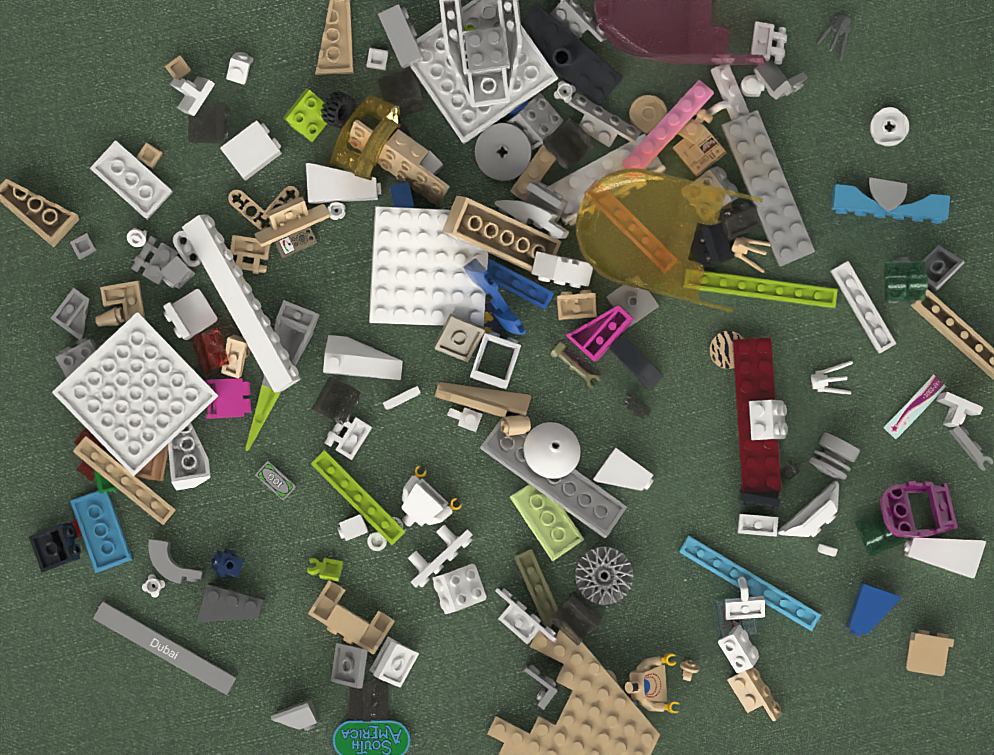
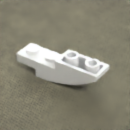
[494,200,569,240]

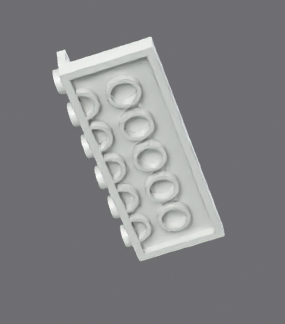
[547,134,666,226]

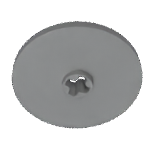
[475,123,531,181]

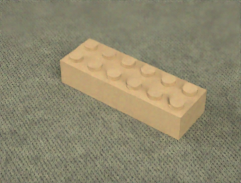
[442,196,562,272]

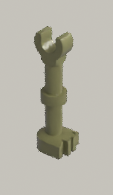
[549,341,600,389]

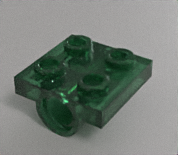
[884,261,928,302]
[854,510,906,557]

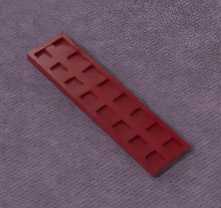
[732,337,781,493]

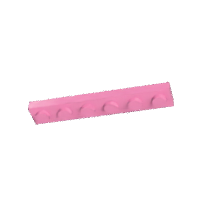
[622,80,714,177]

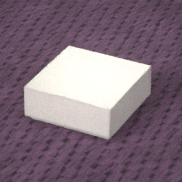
[367,48,389,71]

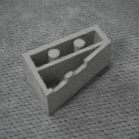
[378,4,425,68]

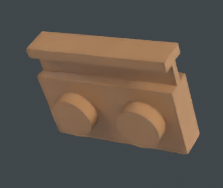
[134,444,168,481]

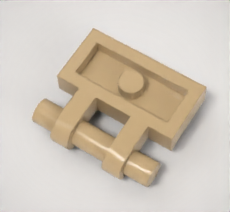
[677,98,713,144]
[230,235,271,274]

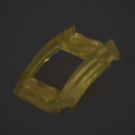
[329,95,401,180]

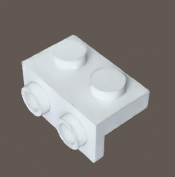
[718,624,759,673]

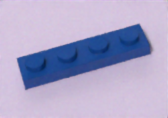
[487,258,554,310]

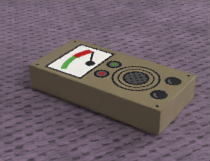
[275,226,317,259]

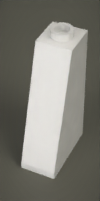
[306,163,381,204]
[903,537,986,578]

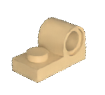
[221,334,251,379]

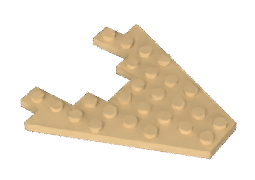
[487,622,661,755]

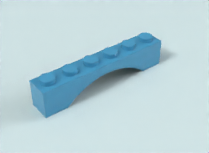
[831,184,950,224]

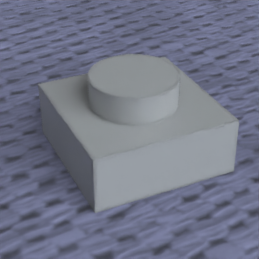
[70,233,97,260]

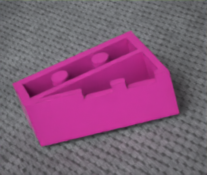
[566,305,635,361]

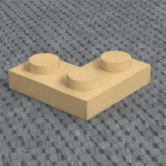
[100,281,146,322]

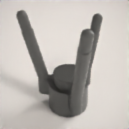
[816,15,851,60]

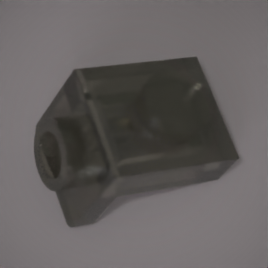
[624,391,651,418]

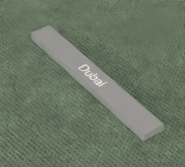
[93,601,237,695]

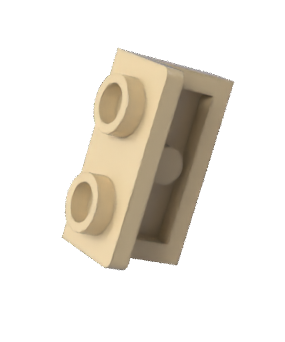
[557,290,597,320]

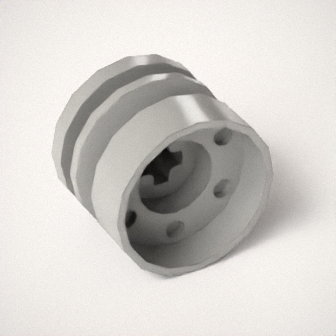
[809,432,860,480]

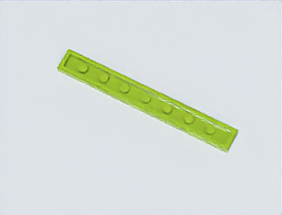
[683,269,838,308]

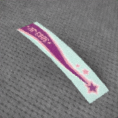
[883,374,946,439]

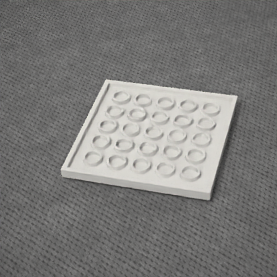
[410,0,558,144]
[369,206,488,327]
[52,312,218,476]

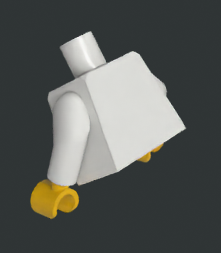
[402,466,462,526]

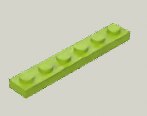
[311,450,406,545]

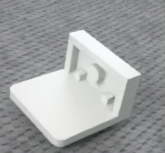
[163,289,218,341]
[749,400,788,440]
[433,564,486,614]

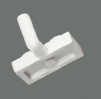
[725,577,765,620]

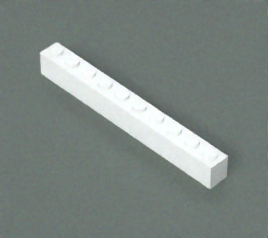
[182,215,301,393]

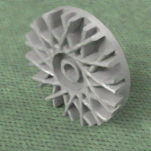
[575,547,633,605]

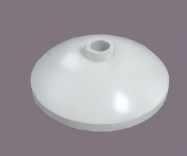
[523,422,581,479]

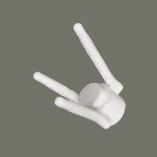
[811,361,853,394]

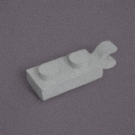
[949,426,994,471]

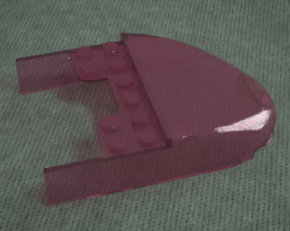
[594,0,766,66]

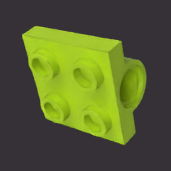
[283,88,327,142]

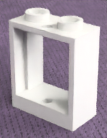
[470,331,521,390]

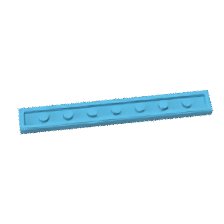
[679,535,821,631]

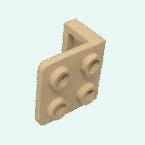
[906,629,954,676]

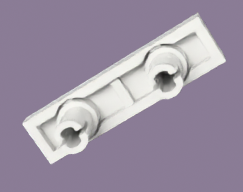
[408,524,473,588]

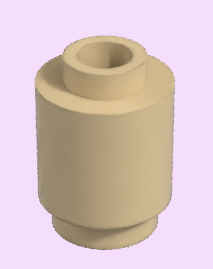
[501,415,531,436]

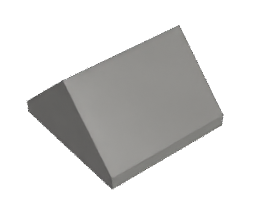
[913,245,965,292]

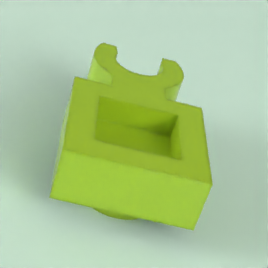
[307,558,343,582]

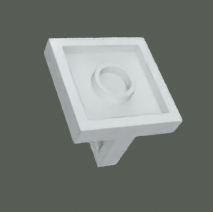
[170,76,215,116]
[936,392,983,427]
[369,637,419,687]

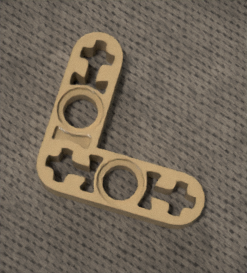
[228,186,300,231]

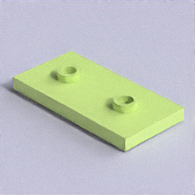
[510,484,584,561]

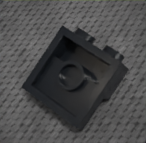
[29,522,81,573]

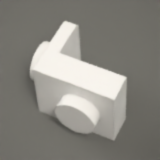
[226,52,254,84]

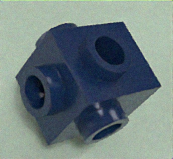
[211,548,244,578]

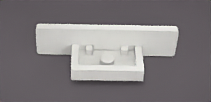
[495,588,557,644]

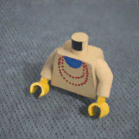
[625,653,679,713]

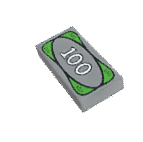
[255,461,296,501]

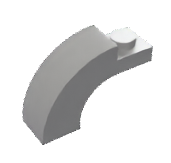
[148,539,205,584]

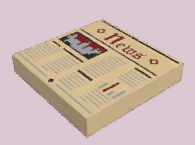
[673,124,726,177]

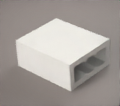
[220,120,282,181]

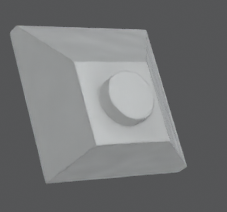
[271,699,319,731]

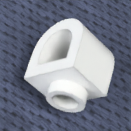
[740,75,764,97]

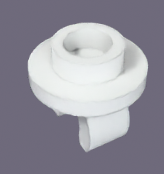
[127,228,147,247]

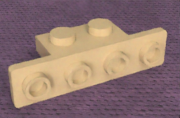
[255,197,331,247]
[727,667,782,721]

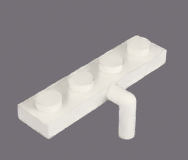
[707,63,749,120]

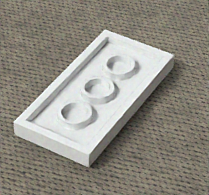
[90,140,173,220]

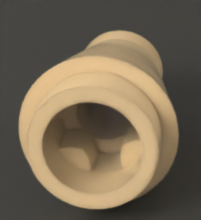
[96,307,125,327]

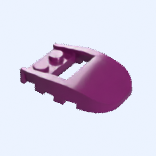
[880,481,958,537]

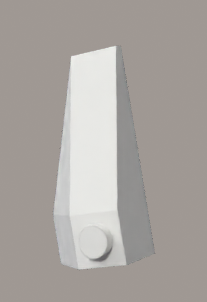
[323,335,403,380]
[168,422,211,490]

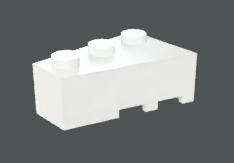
[532,251,594,288]

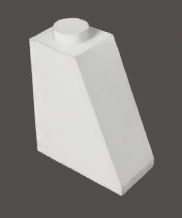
[593,448,654,491]

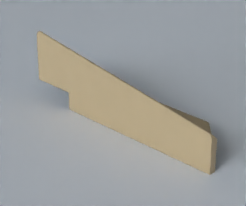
[435,382,531,418]

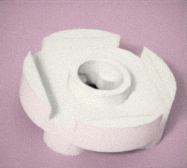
[870,107,909,146]

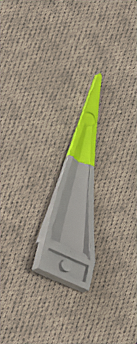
[245,300,320,451]

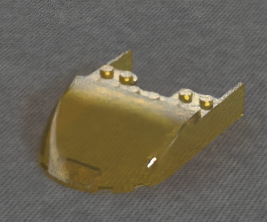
[576,168,764,313]

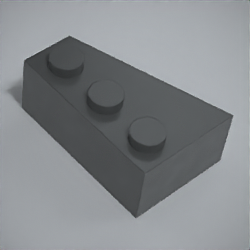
[196,584,265,622]

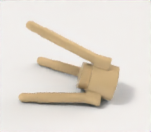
[731,237,770,273]

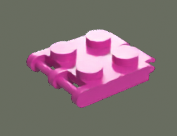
[204,378,251,419]

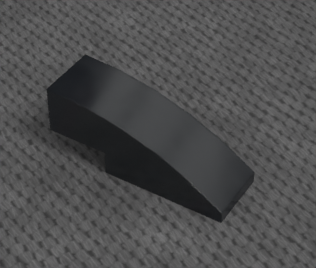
[609,335,663,390]

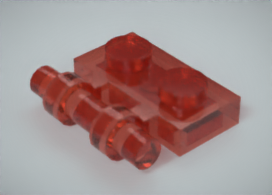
[193,328,229,373]

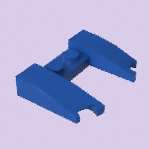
[463,258,526,335]

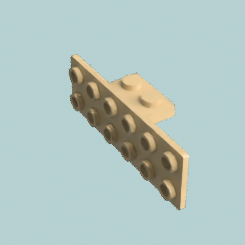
[347,119,449,207]

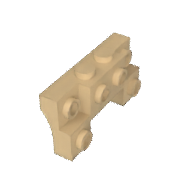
[308,580,395,655]

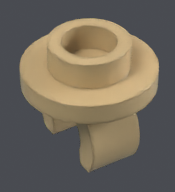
[680,660,699,681]

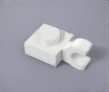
[447,407,482,432]

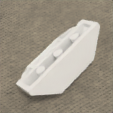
[777,481,839,537]

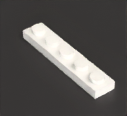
[831,261,896,354]

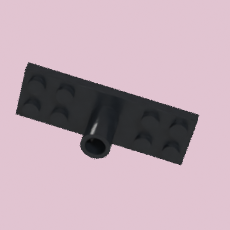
[521,3,624,106]

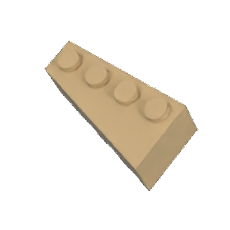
[0,179,80,247]

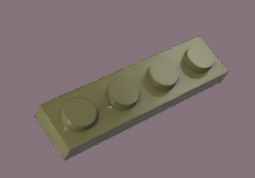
[514,549,563,628]

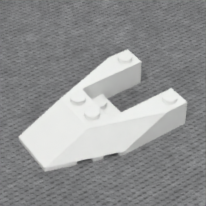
[439,0,522,108]

